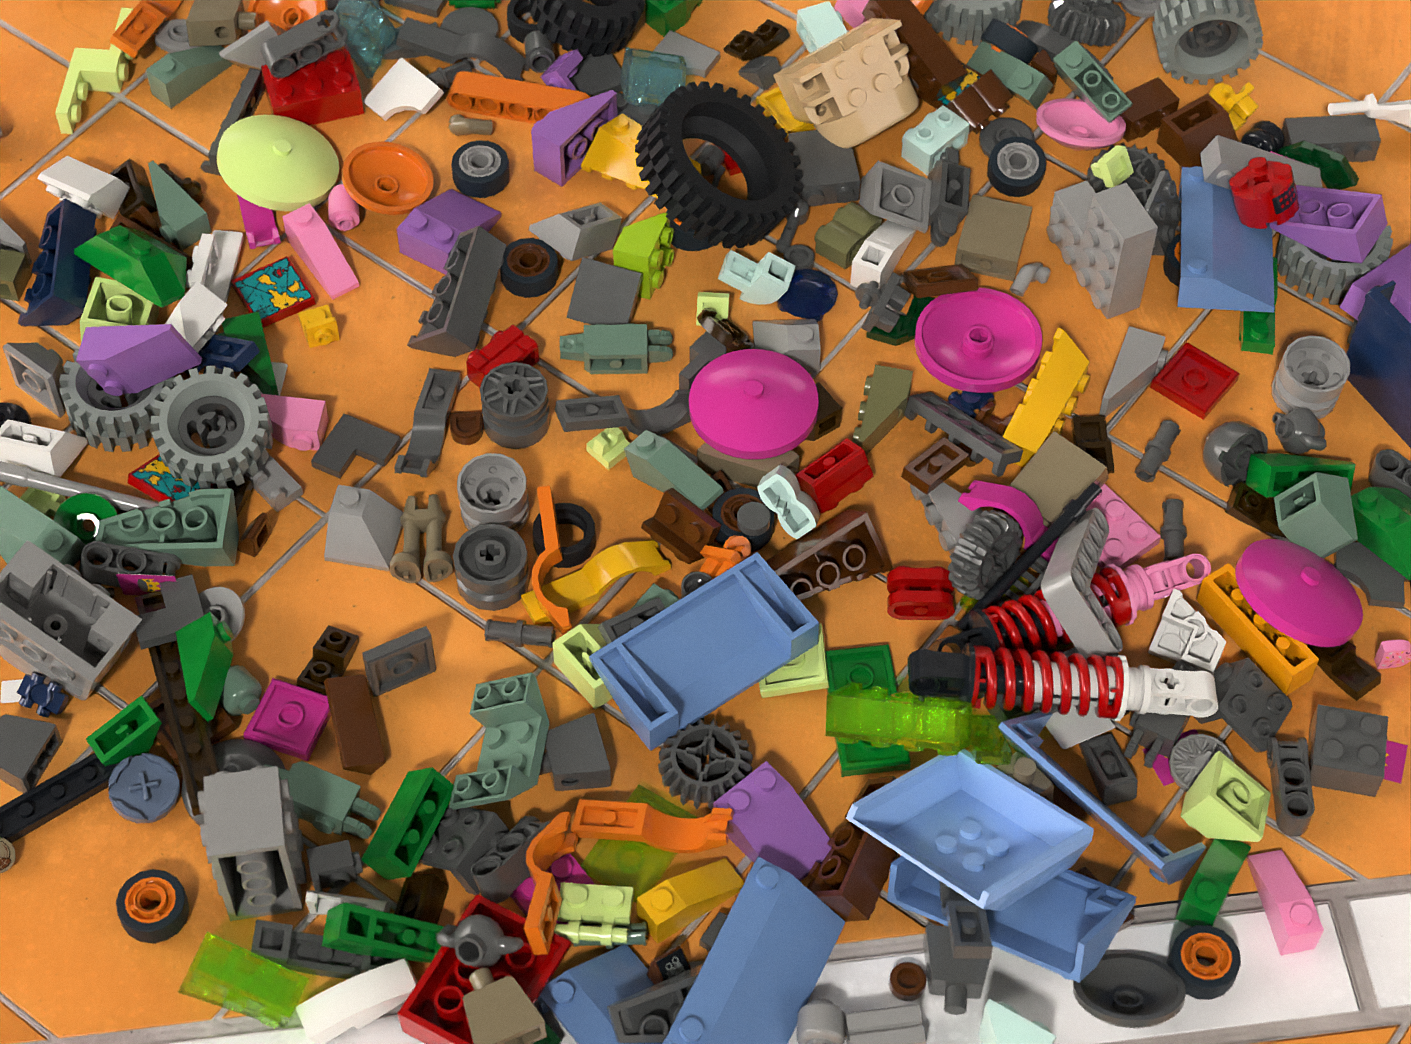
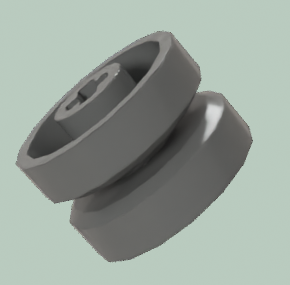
[453,524,530,611]

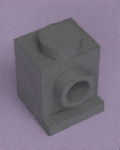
[306,840,363,892]

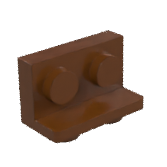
[641,488,721,564]

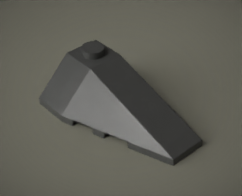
[607,964,703,1043]

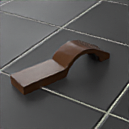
[901,401,1013,495]

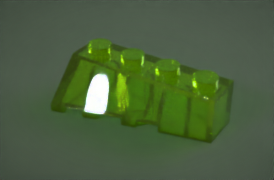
[826,682,972,756]

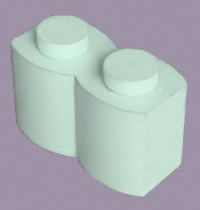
[758,464,820,540]

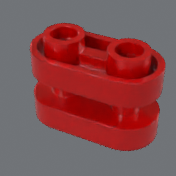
[887,566,955,620]

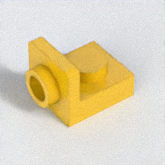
[298,304,340,348]

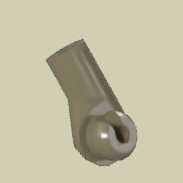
[449,114,493,136]

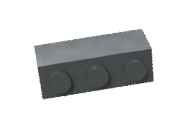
[1282,114,1381,162]

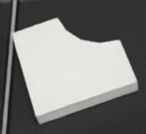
[363,57,444,121]

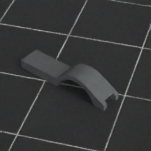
[396,17,530,81]
[394,368,461,477]
[555,389,691,436]
[939,880,992,959]

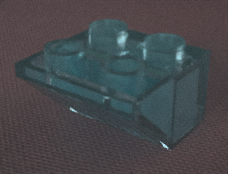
[334,0,397,79]
[620,47,687,107]

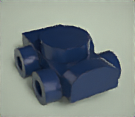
[947,391,994,419]
[17,671,69,718]

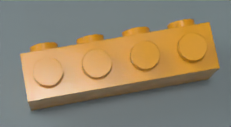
[1197,563,1319,696]

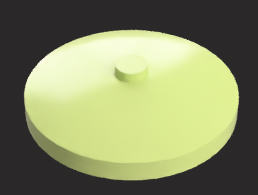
[216,115,339,211]

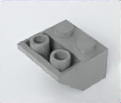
[529,202,622,261]

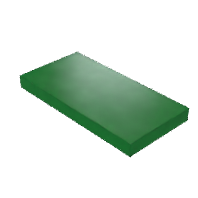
[826,644,911,777]

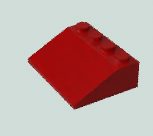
[397,894,572,1044]

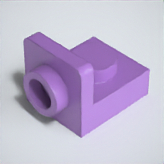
[540,49,583,91]

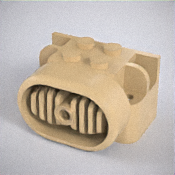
[773,18,919,148]

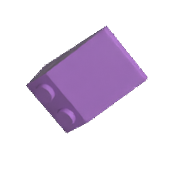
[531,90,617,187]
[1269,185,1387,263]
[397,189,502,275]
[76,324,202,396]
[713,761,831,882]

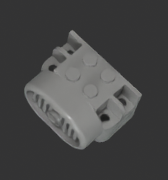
[0,540,142,700]

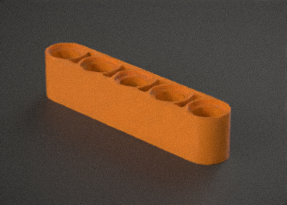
[446,71,591,124]

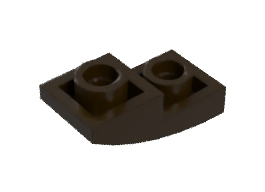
[723,19,790,61]
[1225,482,1287,538]
[297,625,359,695]

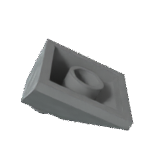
[219,20,286,72]
[859,161,932,233]
[752,319,821,373]
[3,343,65,418]
[324,485,404,571]

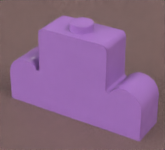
[1340,244,1411,323]

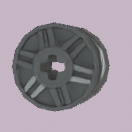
[480,362,550,449]

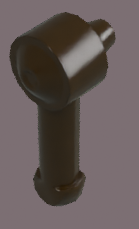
[158,164,203,205]

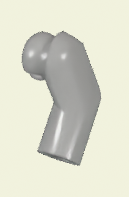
[1009,262,1051,297]

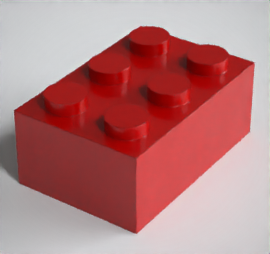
[261,48,364,126]

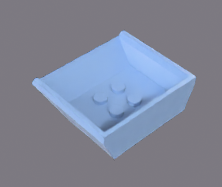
[846,745,1094,911]

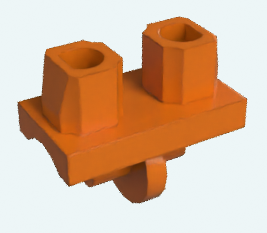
[698,535,751,579]

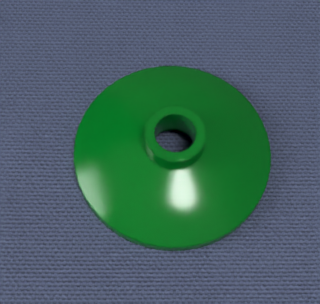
[53,493,118,545]

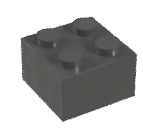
[1308,704,1388,797]

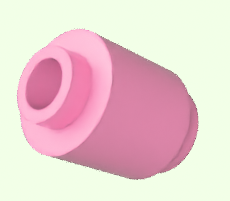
[328,184,360,231]

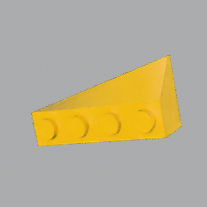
[581,113,702,198]
[1002,328,1091,468]

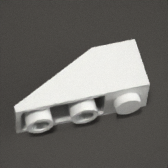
[850,220,916,290]

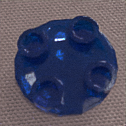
[777,269,838,322]

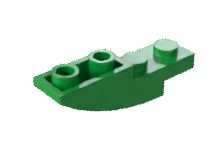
[1239,257,1278,355]

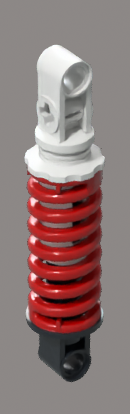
[908,643,1218,721]

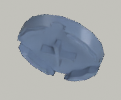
[108,753,180,823]

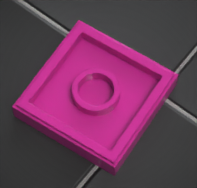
[243,678,331,761]

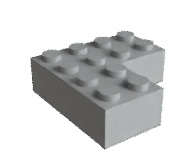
[1047,181,1158,319]

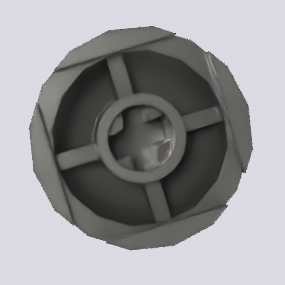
[1203,421,1268,487]

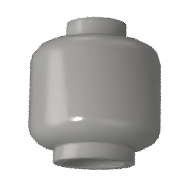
[797,998,845,1044]

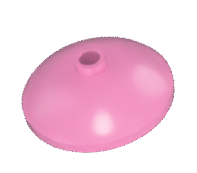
[1036,98,1126,151]

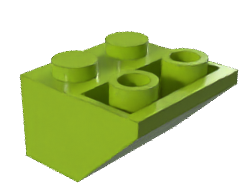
[613,213,674,300]

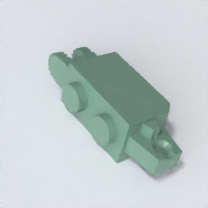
[560,323,673,374]
[264,761,382,839]

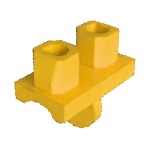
[1209,82,1259,132]

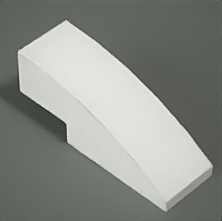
[295,958,417,1044]

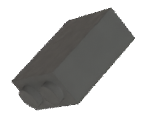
[788,130,860,206]

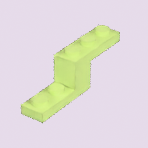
[55,8,133,134]

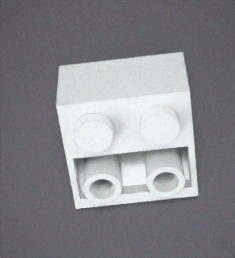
[37,156,130,219]
[165,281,228,353]
[0,419,88,478]

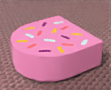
[1374,640,1411,669]

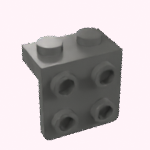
[1144,170,1181,256]
[1194,658,1292,753]
[418,804,510,895]

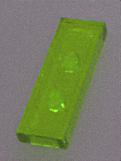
[959,714,1012,765]

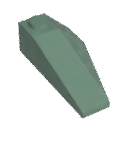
[0,486,86,567]
[96,488,239,567]

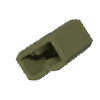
[814,202,882,269]

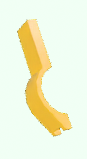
[521,540,671,626]

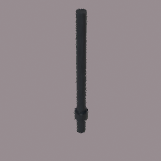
[955,482,1102,632]

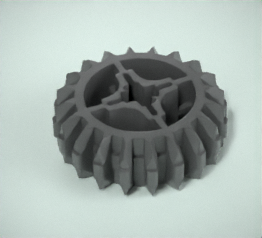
[1047,0,1126,47]
[1087,143,1168,207]
[948,510,1022,600]
[658,718,753,810]

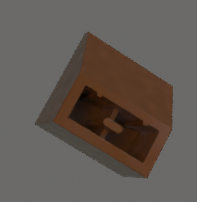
[1157,94,1239,168]

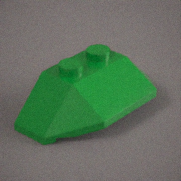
[74,225,187,308]
[1351,486,1411,580]

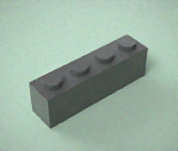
[407,226,506,357]

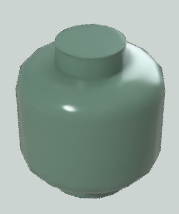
[219,665,262,716]

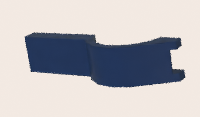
[184,334,260,374]

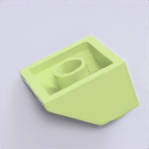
[1180,751,1271,842]

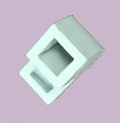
[718,250,795,305]

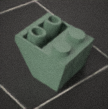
[1274,472,1358,558]

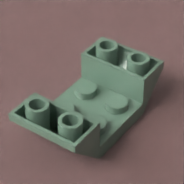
[449,672,550,810]

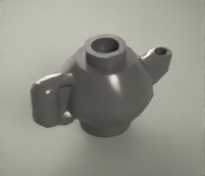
[1272,408,1327,455]
[436,914,523,968]

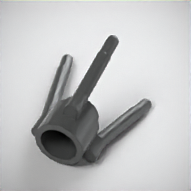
[695,145,725,188]

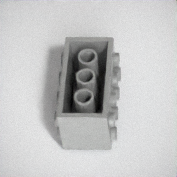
[198,766,307,921]

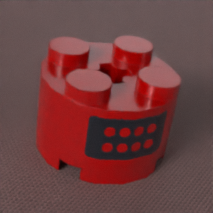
[1229,157,1299,229]

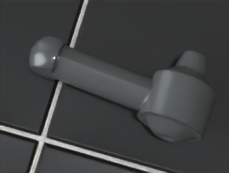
[776,197,809,254]

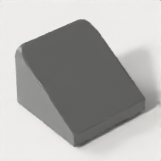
[738,56,782,90]

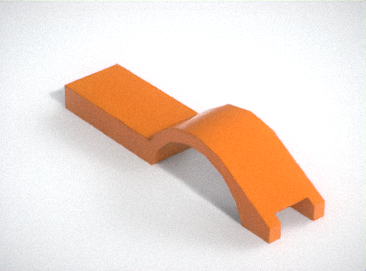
[109,0,183,59]
[531,485,573,635]
[571,799,734,853]
[524,812,578,955]

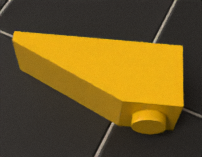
[636,858,745,944]

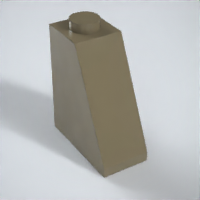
[697,443,799,488]

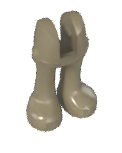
[390,494,453,583]

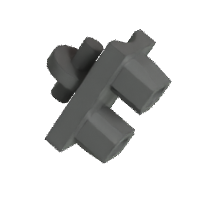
[855,272,911,333]

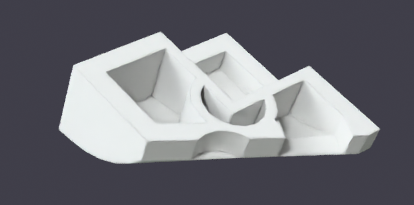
[1148,589,1226,675]
[306,890,391,915]

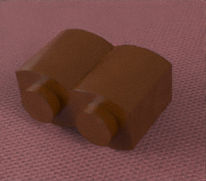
[945,69,1013,135]

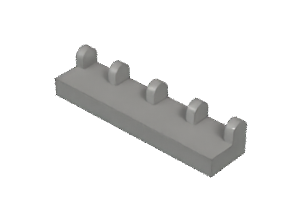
[208,416,303,512]

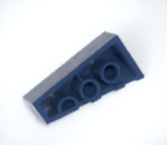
[18,198,97,326]

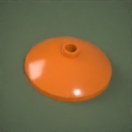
[247,0,328,32]
[342,141,433,215]

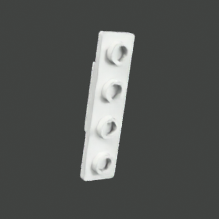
[186,230,244,332]

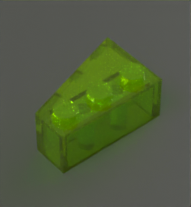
[178,932,309,1028]

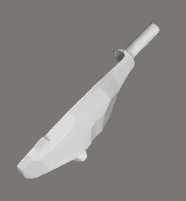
[1328,93,1411,128]

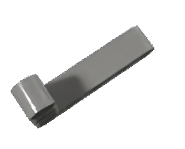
[1041,507,1123,659]

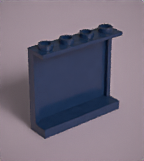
[1346,280,1411,448]

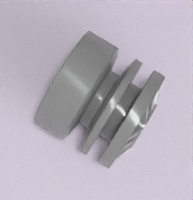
[1271,335,1350,419]
[457,453,529,533]

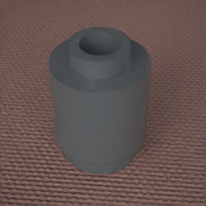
[524,30,555,73]

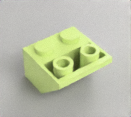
[553,624,613,710]

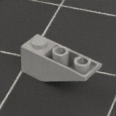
[910,482,983,554]

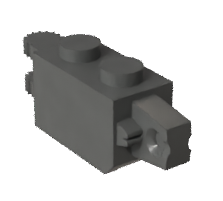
[928,147,970,248]
[1124,660,1197,769]

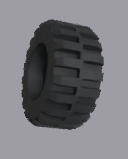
[528,0,645,57]

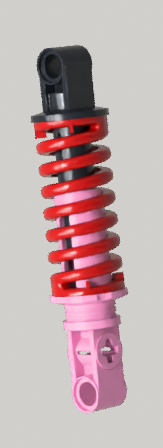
[928,554,1211,655]

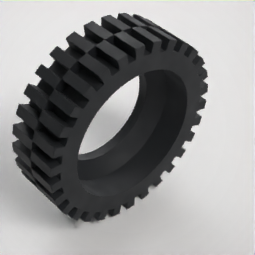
[635,81,803,249]

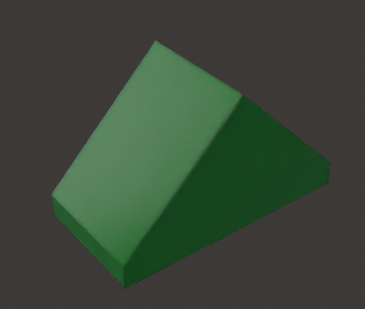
[86,695,162,766]

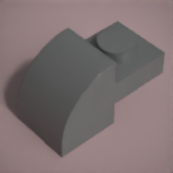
[679,331,726,390]

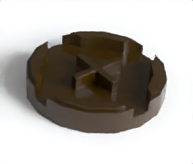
[697,308,754,351]

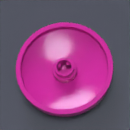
[915,287,1042,393]
[689,349,819,459]
[1235,539,1363,647]

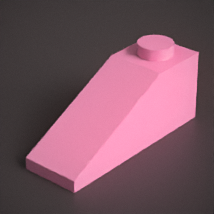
[282,203,359,300]
[261,394,329,451]
[1247,850,1324,956]

